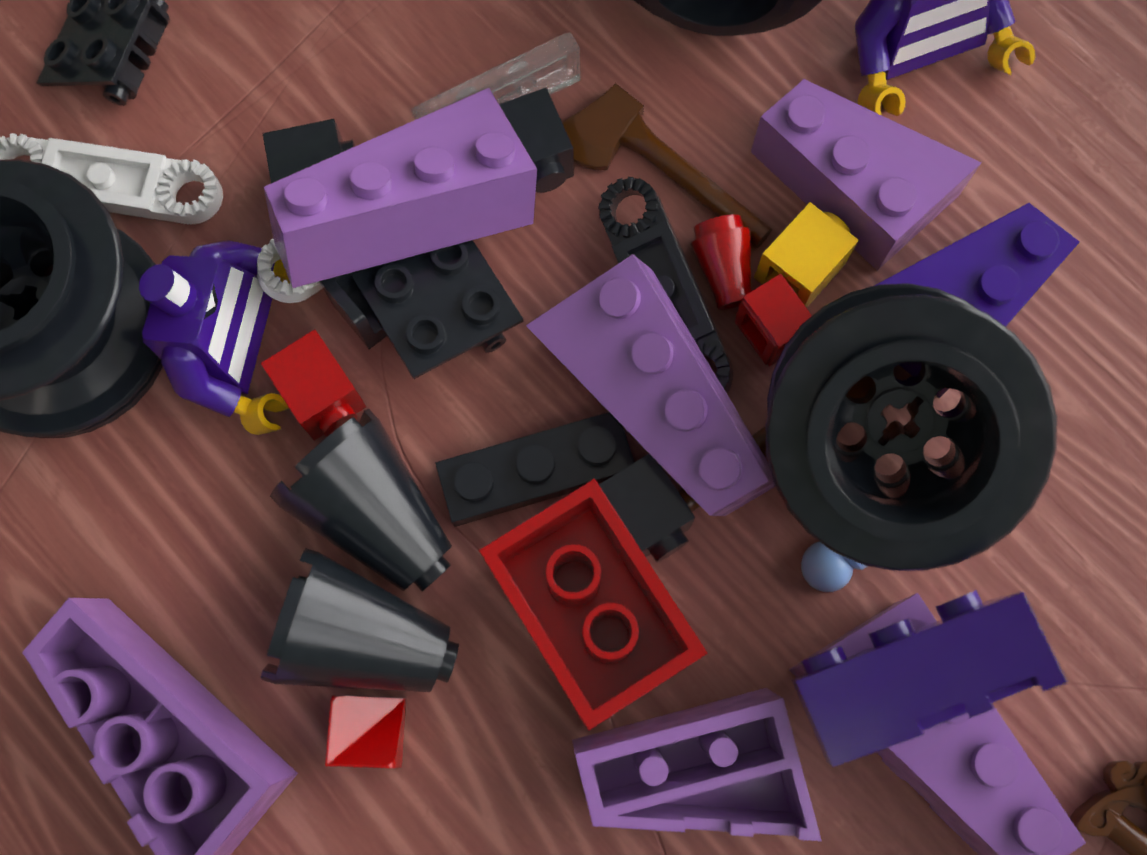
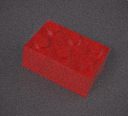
[479,479,708,731]

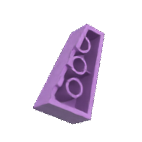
[264,88,537,288]
[526,254,775,516]
[789,593,1086,855]
[22,598,298,855]

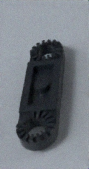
[598,176,733,393]

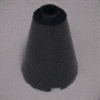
[270,409,452,592]
[261,548,459,692]

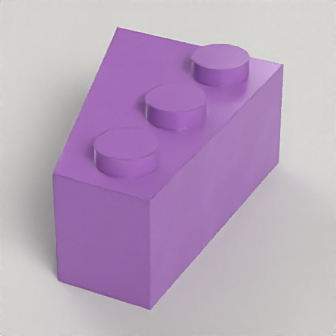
[751,79,981,271]
[572,688,821,841]

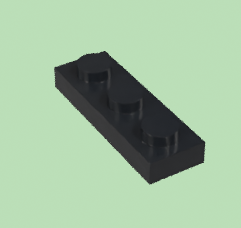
[435,412,634,527]

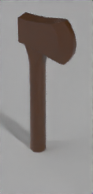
[562,83,772,248]

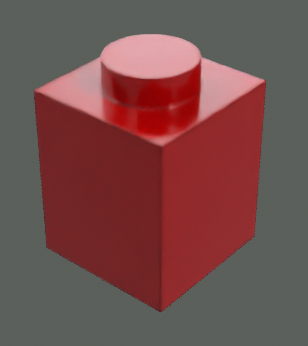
[260,329,367,441]

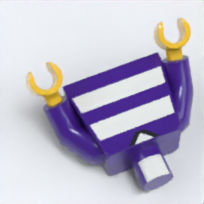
[855,0,1035,116]
[139,241,290,435]

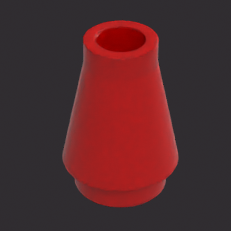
[691,214,752,310]

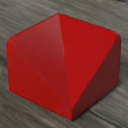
[735,273,812,367]
[325,695,406,768]

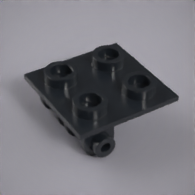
[36,0,170,106]
[351,240,524,379]

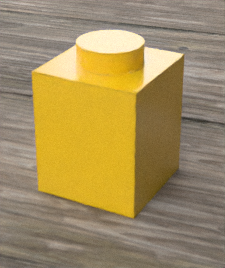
[754,202,859,308]

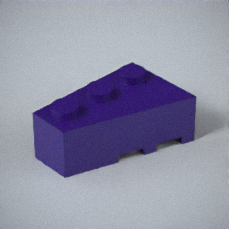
[874,203,1080,398]
[792,590,1068,767]

